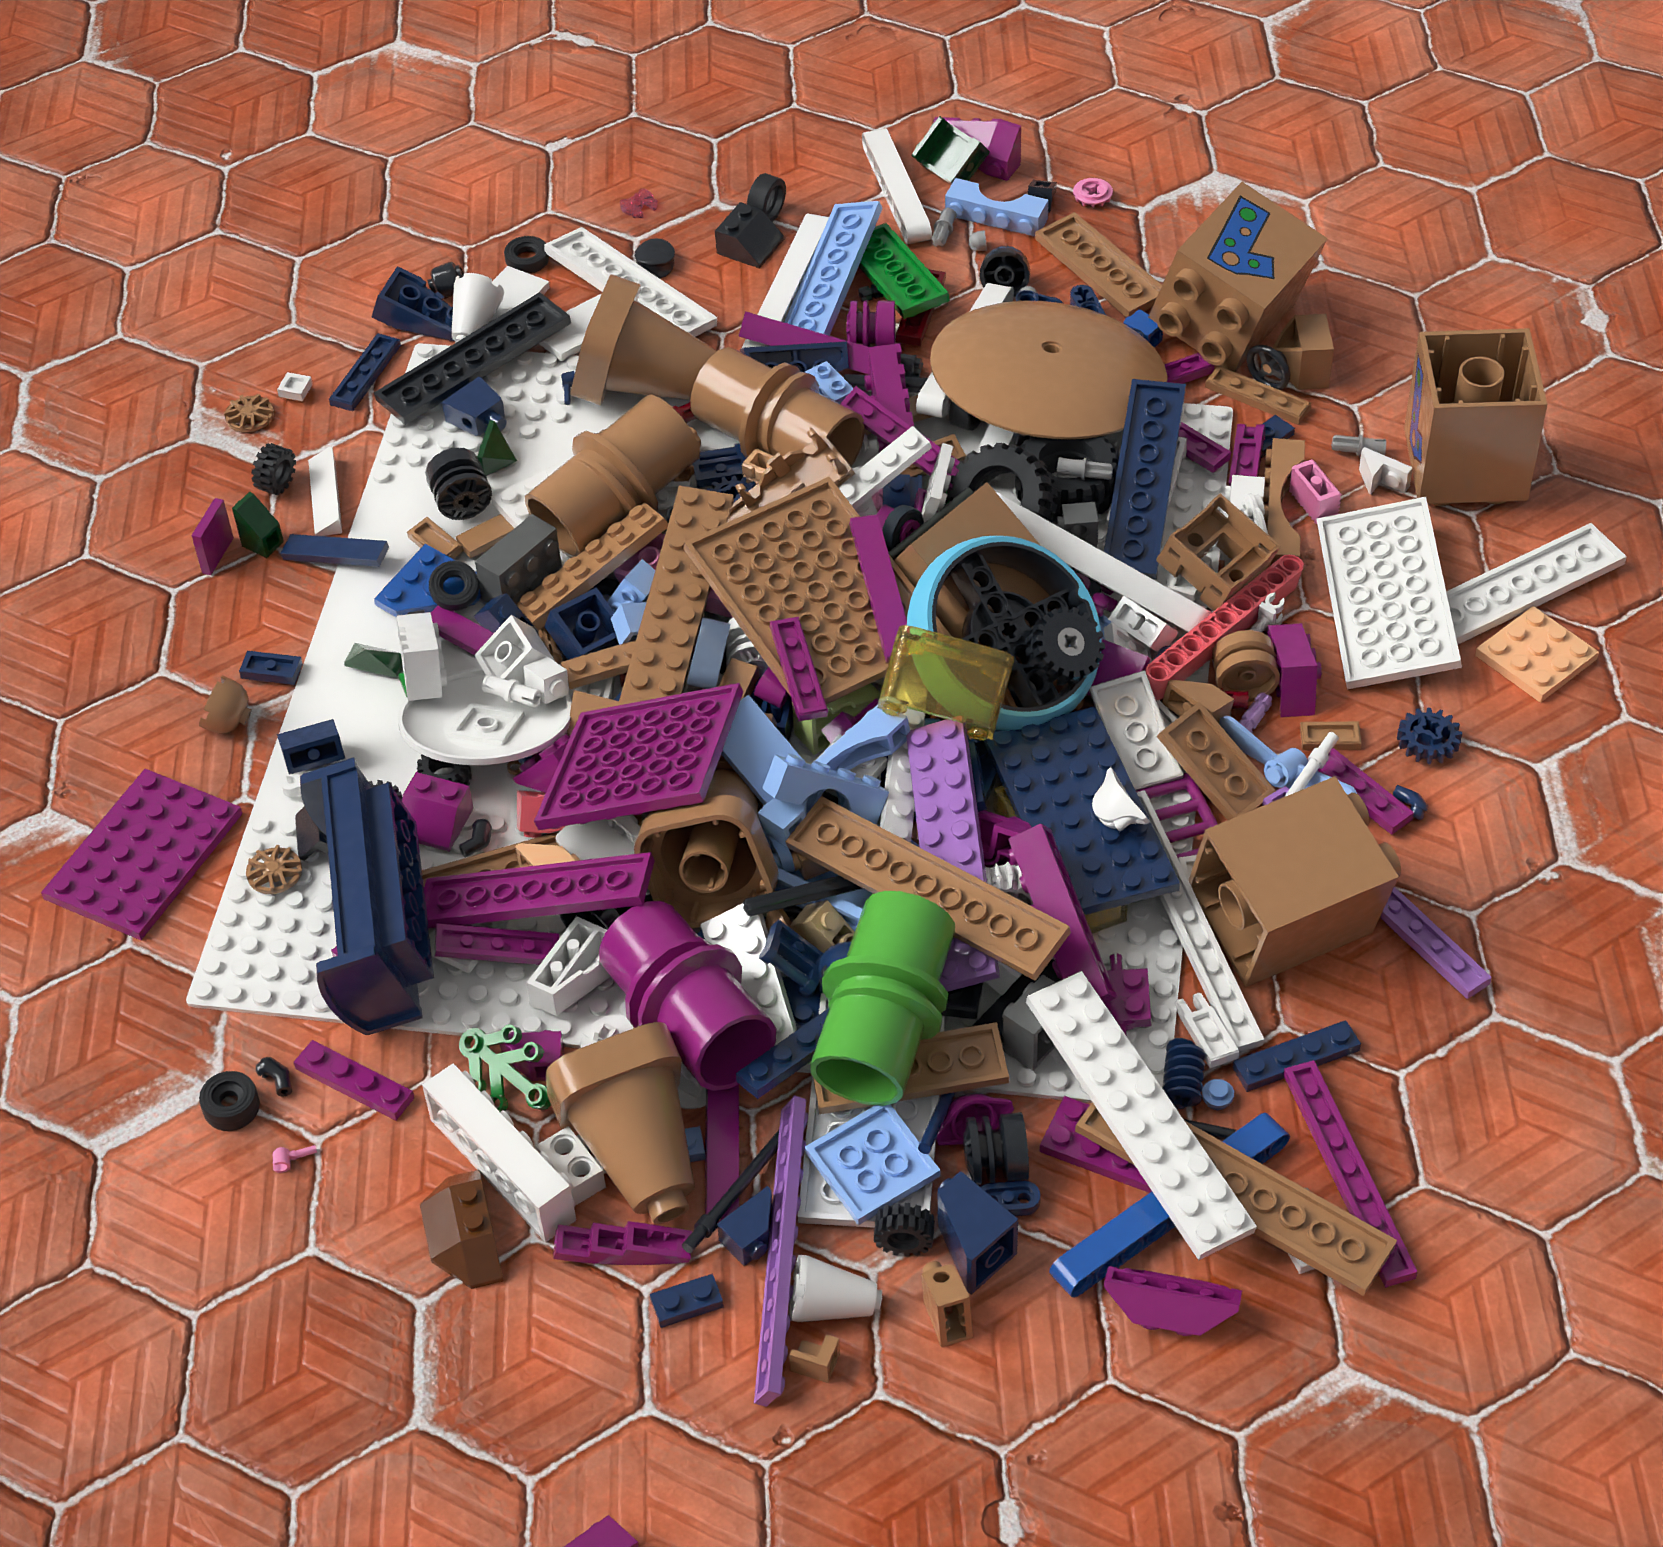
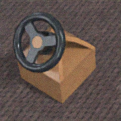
[1247,314,1334,390]

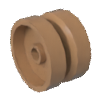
[1212,630,1280,702]

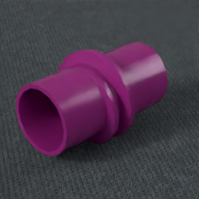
[599,901,777,1091]

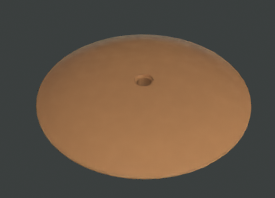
[930,301,1167,439]

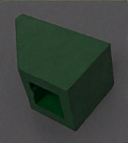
[232,492,284,558]

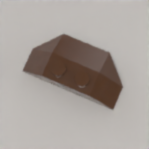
[420,1170,504,1289]

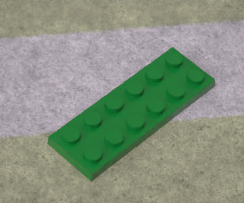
[858,223,950,319]

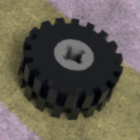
[1025,606,1105,686]

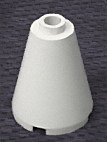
[452,273,505,343]
[789,1255,882,1322]

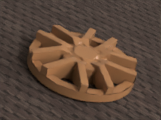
[224,394,274,432]
[246,845,302,894]

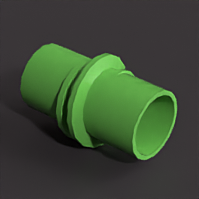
[810,891,955,1106]

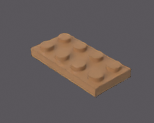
[1156,701,1276,820]

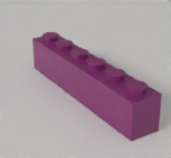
[1008,824,1117,1003]

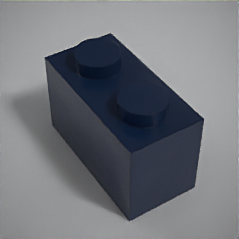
[277,719,345,775]

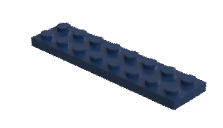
[1104,379,1186,580]

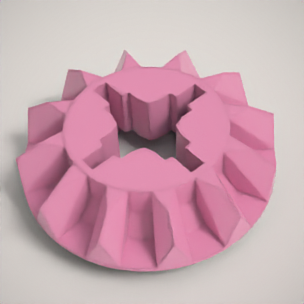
[1073,178,1113,207]

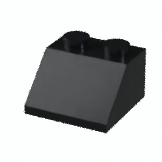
[715,202,784,269]

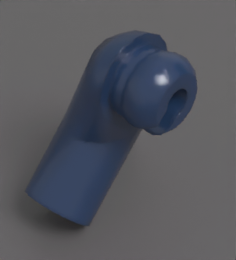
[1393,785,1429,820]

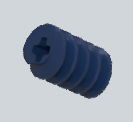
[1162,1038,1206,1109]

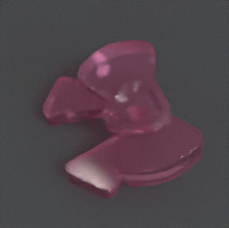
[620,188,658,218]

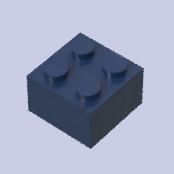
[545,587,619,660]

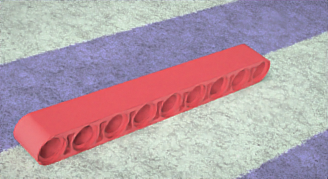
[1145,554,1304,700]

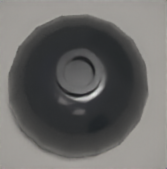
[980,246,1030,297]

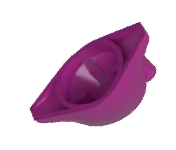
[936,1093,1014,1145]

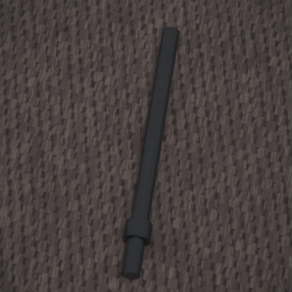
[682,1130,779,1253]

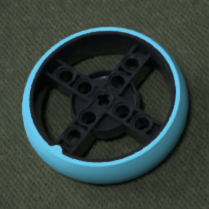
[907,536,1102,732]

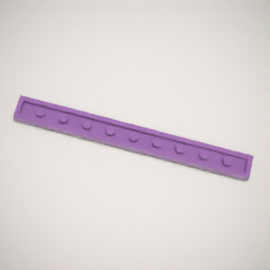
[1262,786,1492,999]
[754,1096,808,1407]

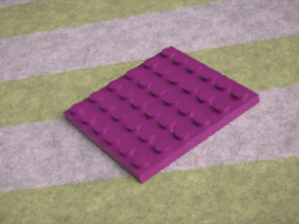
[534,683,743,831]

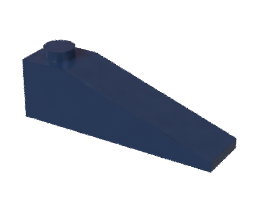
[740,341,849,372]

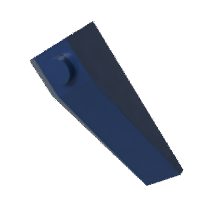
[372,266,455,341]

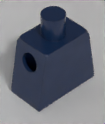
[442,377,507,436]

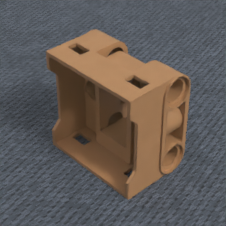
[1156,493,1281,612]

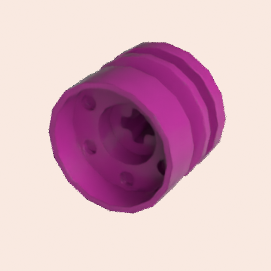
[846,301,896,347]

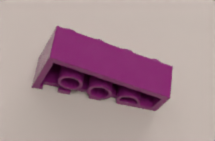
[864,343,914,453]

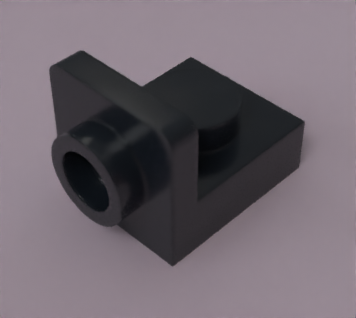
[1028,180,1057,213]

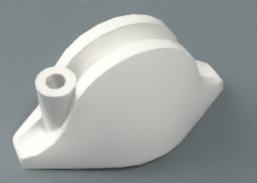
[1092,767,1150,832]

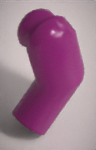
[1092,593,1118,617]

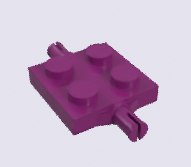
[1104,953,1152,1036]

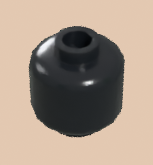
[427,262,464,299]

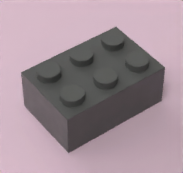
[475,514,562,604]

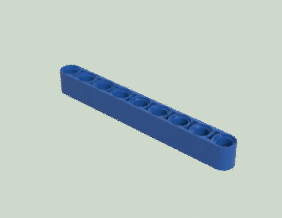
[1049,1112,1290,1298]

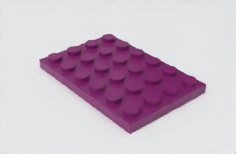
[41,769,242,940]

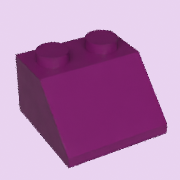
[402,772,474,852]

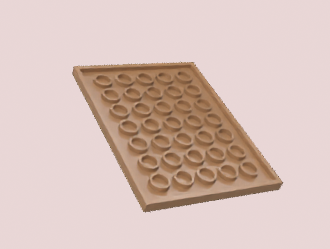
[683,476,953,704]

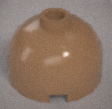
[199,675,252,734]

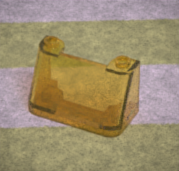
[877,625,1014,740]

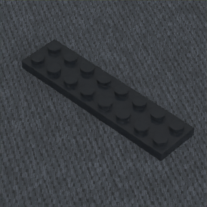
[374,292,571,425]

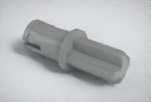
[931,208,956,247]
[1331,435,1386,456]
[1057,457,1113,480]

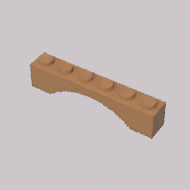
[1260,438,1305,566]

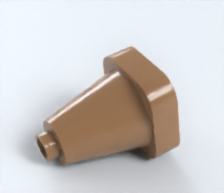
[571,274,717,406]
[634,769,779,929]
[546,1022,695,1224]

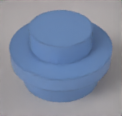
[1202,1079,1234,1110]

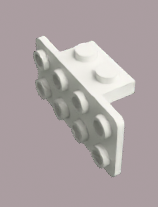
[556,814,641,860]

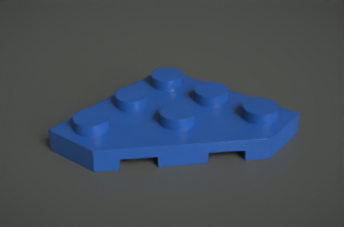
[374,544,481,617]

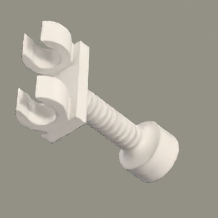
[1250,593,1284,633]

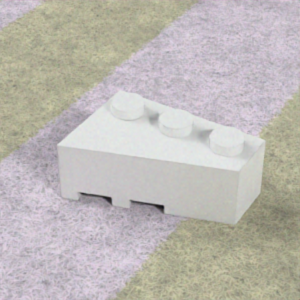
[527,916,611,1016]

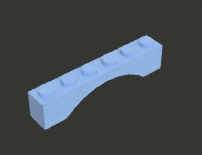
[758,701,910,848]

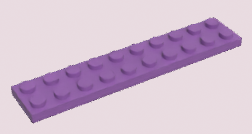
[906,715,1000,992]

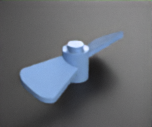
[1219,715,1357,795]

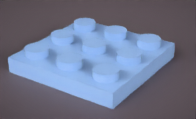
[805,1104,940,1225]

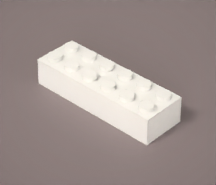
[422,1063,576,1243]

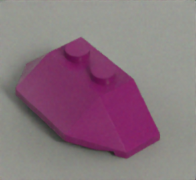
[1104,1266,1242,1336]

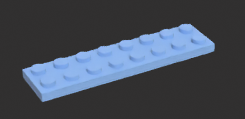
[784,201,883,336]

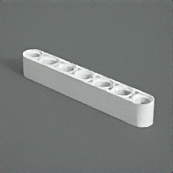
[862,128,932,245]

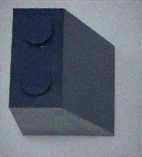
[937,1171,1018,1295]

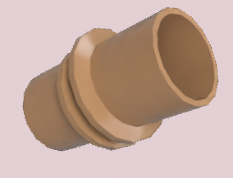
[690,347,865,467]
[525,394,701,558]

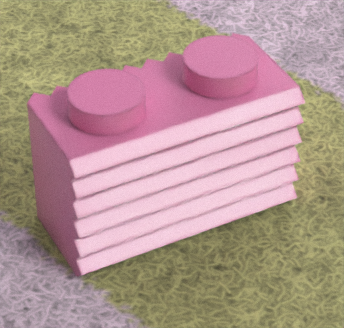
[1289,459,1342,524]

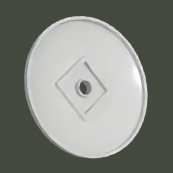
[398,668,571,765]

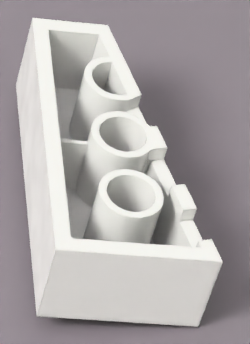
[397,612,447,701]

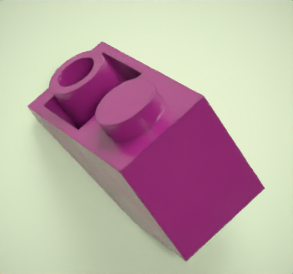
[499,1030,564,1081]

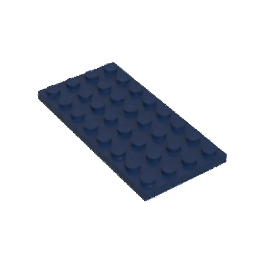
[983,707,1180,915]

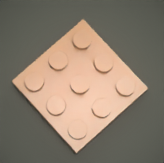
[1475,606,1599,703]

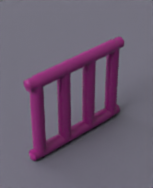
[1136,772,1218,858]

